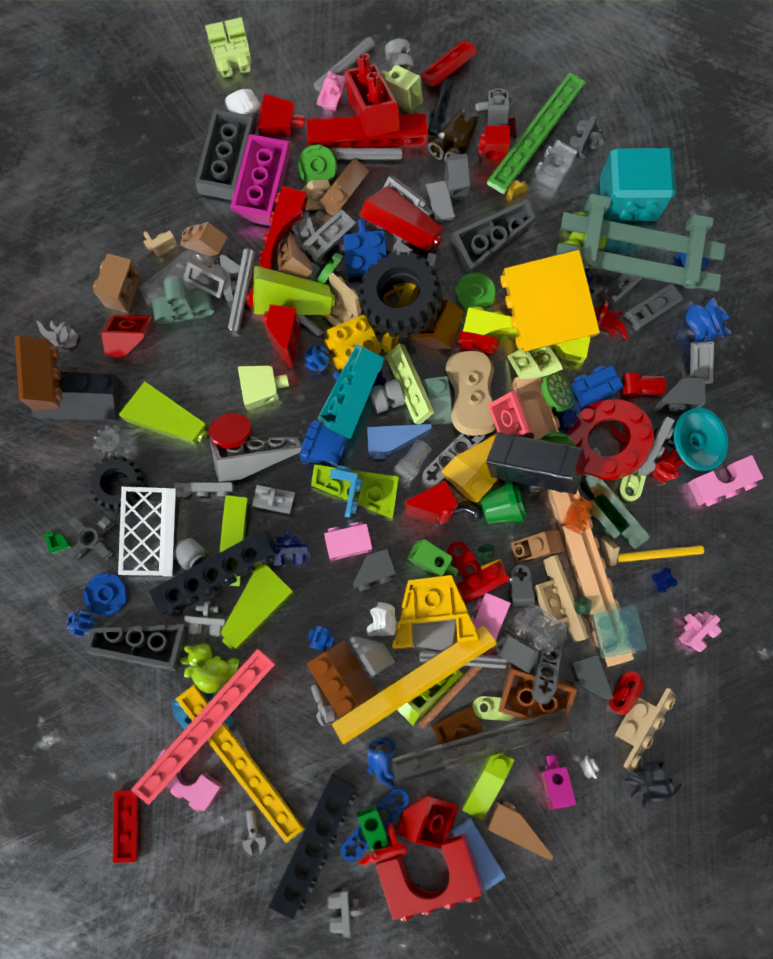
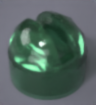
[477,544,495,562]
[574,597,592,616]

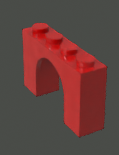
[376,833,484,921]

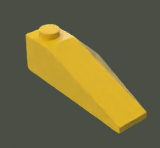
[441,433,497,502]

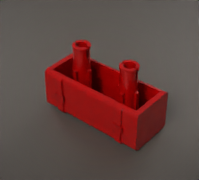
[345,53,400,137]

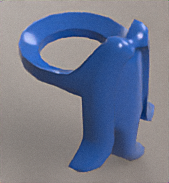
[366,737,396,788]

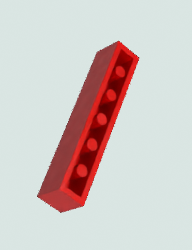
[306,112,428,148]

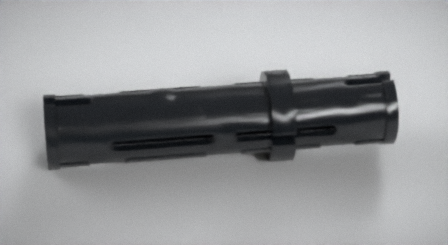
[428,79,454,138]

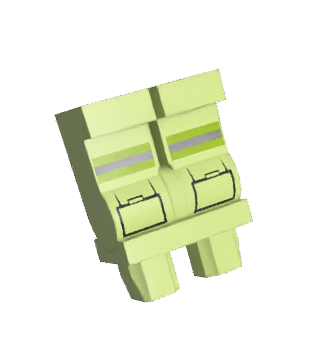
[205,17,252,77]

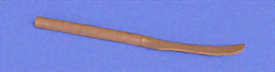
[418,625,541,729]

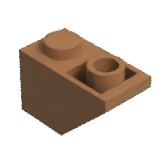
[180,222,227,256]
[511,530,565,563]

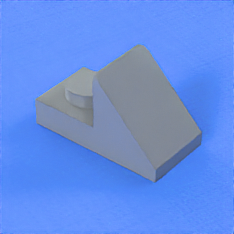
[220,255,240,301]
[184,260,226,298]

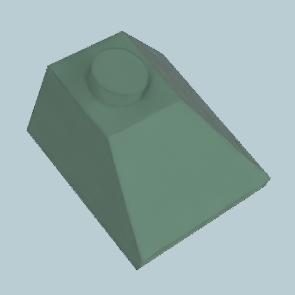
[407,376,452,426]

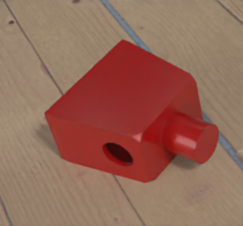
[257,93,306,138]

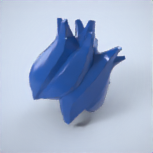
[686,298,731,342]

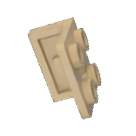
[323,273,362,327]

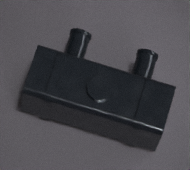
[486,432,586,495]

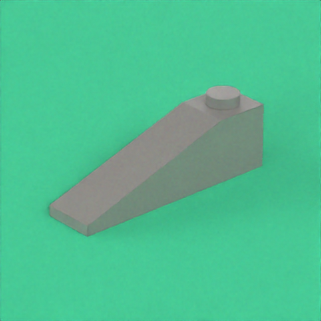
[210,437,302,483]
[349,636,396,677]

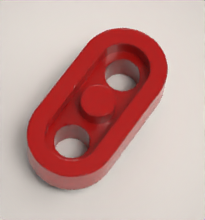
[458,332,500,354]
[447,541,481,580]
[609,671,644,715]

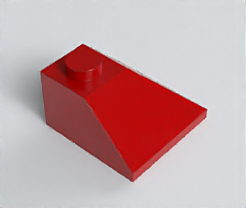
[101,315,153,357]
[396,796,459,849]

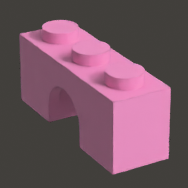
[688,455,763,507]
[155,748,223,812]

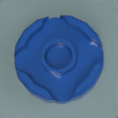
[83,573,129,617]

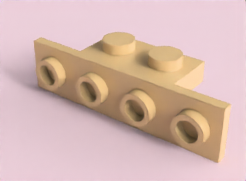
[533,555,589,643]
[615,688,676,773]

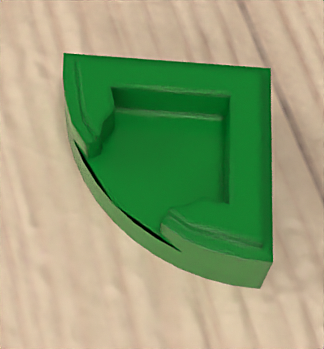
[44,532,72,554]

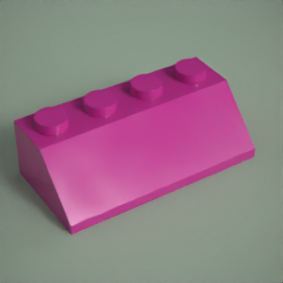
[230,134,291,226]

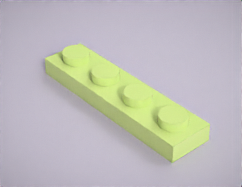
[386,343,435,425]

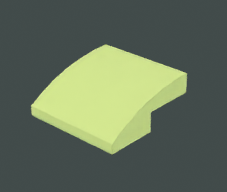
[507,346,563,379]

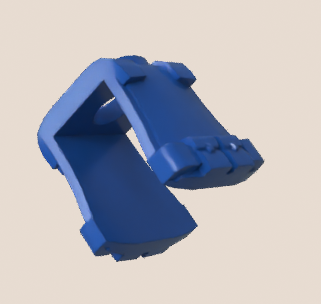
[300,420,348,468]

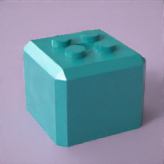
[600,148,676,221]

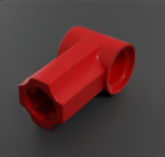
[622,373,666,398]

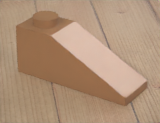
[318,158,369,217]
[277,231,312,279]
[486,800,553,861]

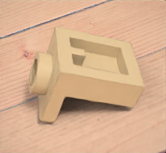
[300,180,330,210]
[143,231,178,257]

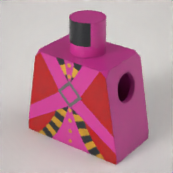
[540,755,576,810]

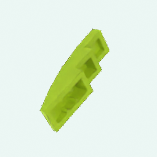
[218,496,248,586]

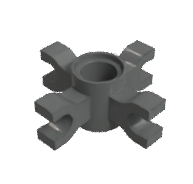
[67,516,115,560]

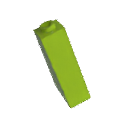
[253,266,335,315]
[119,381,209,445]
[220,564,294,649]

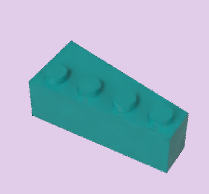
[317,343,384,439]

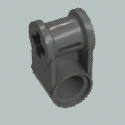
[509,565,535,607]

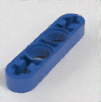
[341,788,409,862]

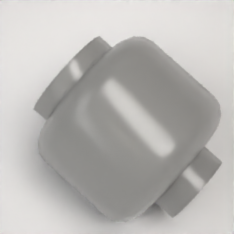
[173,538,205,570]

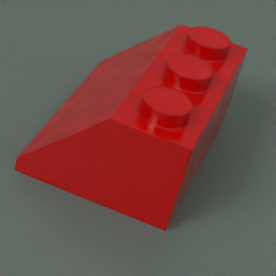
[263,304,301,369]
[404,481,458,525]

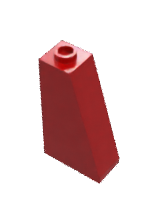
[359,186,445,251]

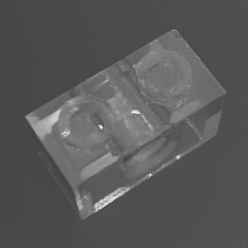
[535,140,578,192]
[514,603,567,655]

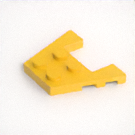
[392,575,480,650]

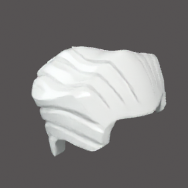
[225,89,261,119]
[367,602,397,637]

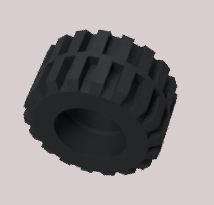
[87,456,148,513]

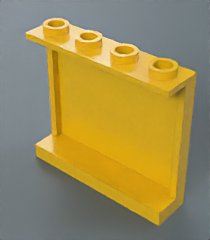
[500,250,600,354]

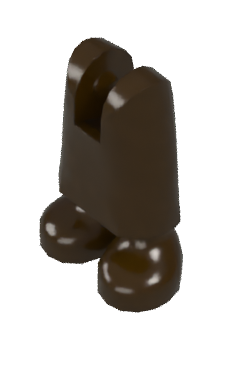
[427,108,478,163]

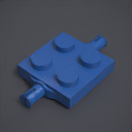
[343,219,387,277]

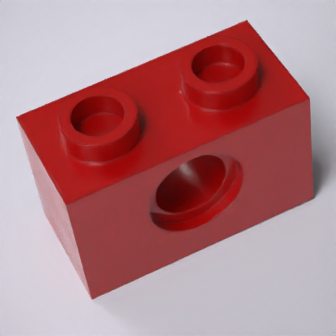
[478,126,510,165]

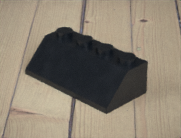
[31,372,121,421]

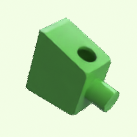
[406,539,459,578]

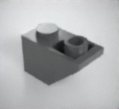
[487,88,509,126]
[444,154,470,199]
[353,549,396,592]
[495,630,539,673]
[569,655,614,700]

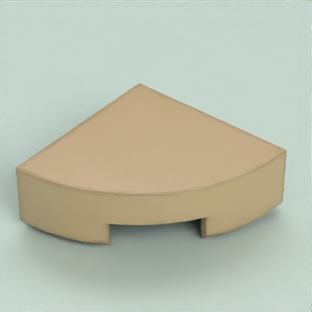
[601,536,620,566]

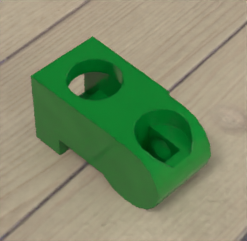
[357,804,390,854]

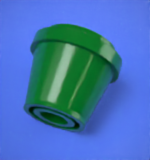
[481,481,527,524]

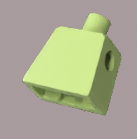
[381,65,423,114]
[238,366,289,410]

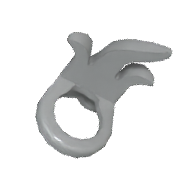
[36,321,79,348]

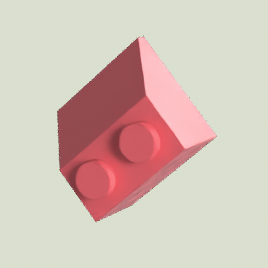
[488,391,534,437]

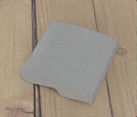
[413,620,456,651]

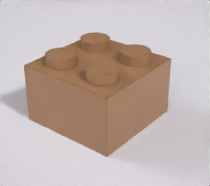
[93,253,141,313]

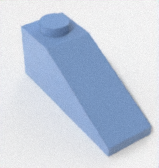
[367,424,431,459]

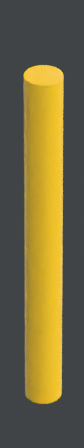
[617,545,704,562]

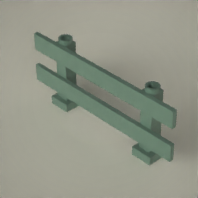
[556,194,726,292]

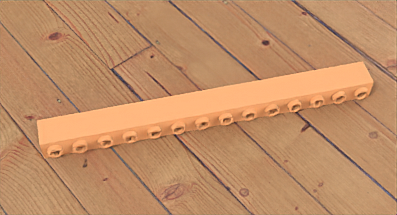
[512,377,634,667]

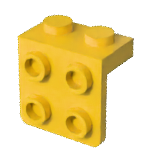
[324,315,381,371]

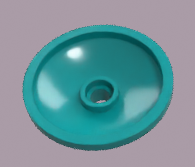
[674,408,728,471]

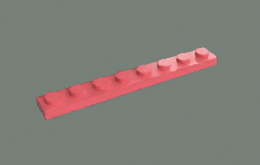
[131,648,275,805]

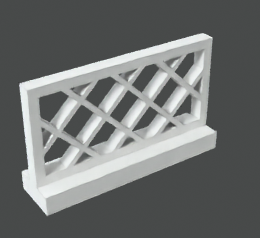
[118,487,176,576]

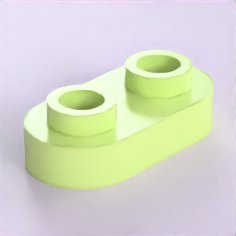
[619,470,646,502]
[472,696,514,721]

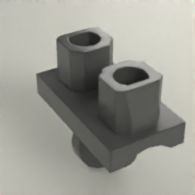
[569,116,606,159]

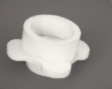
[580,755,600,779]

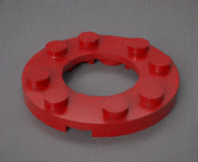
[567,399,654,480]

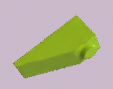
[397,670,463,725]
[462,748,514,821]

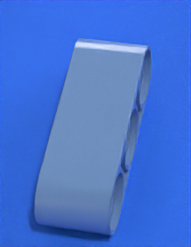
[451,818,506,890]

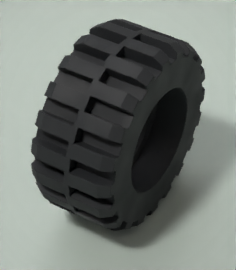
[359,252,443,338]

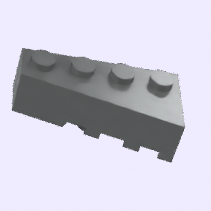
[450,199,536,274]
[85,624,188,672]

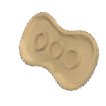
[446,350,496,436]

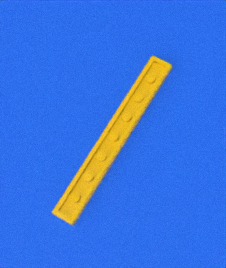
[332,625,497,745]
[176,684,304,843]

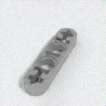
[422,433,486,487]

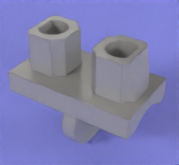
[252,485,295,514]
[185,599,229,636]
[328,887,366,937]

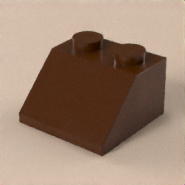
[406,299,464,349]

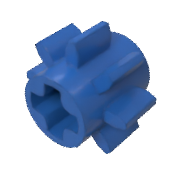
[304,345,330,372]
[66,609,94,638]
[307,626,335,652]

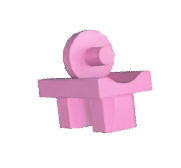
[317,71,346,112]
[678,611,722,652]

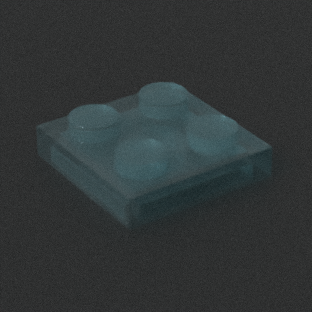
[591,605,647,659]

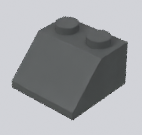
[651,375,706,414]

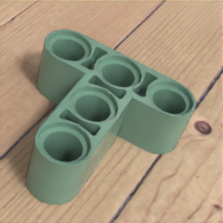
[152,277,214,324]

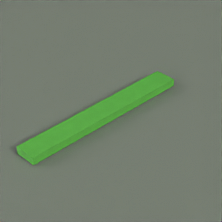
[487,72,586,194]

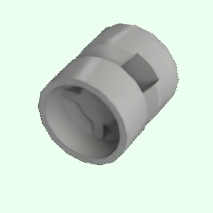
[385,39,414,73]
[369,379,405,414]

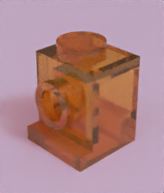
[561,498,592,535]

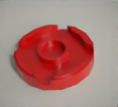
[209,413,252,449]

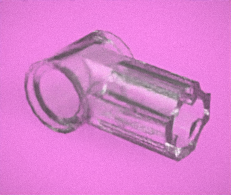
[393,439,432,484]

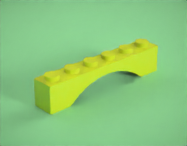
[463,307,591,363]

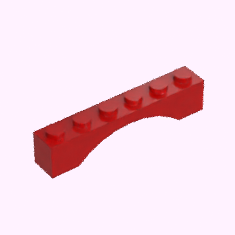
[246,186,308,310]

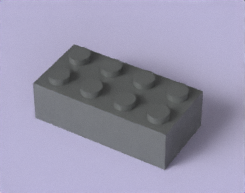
[195,109,256,200]

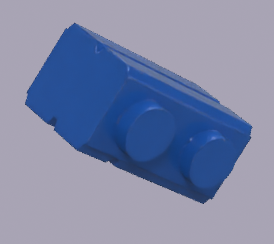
[571,365,623,409]

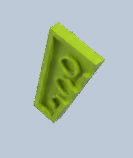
[311,465,399,519]

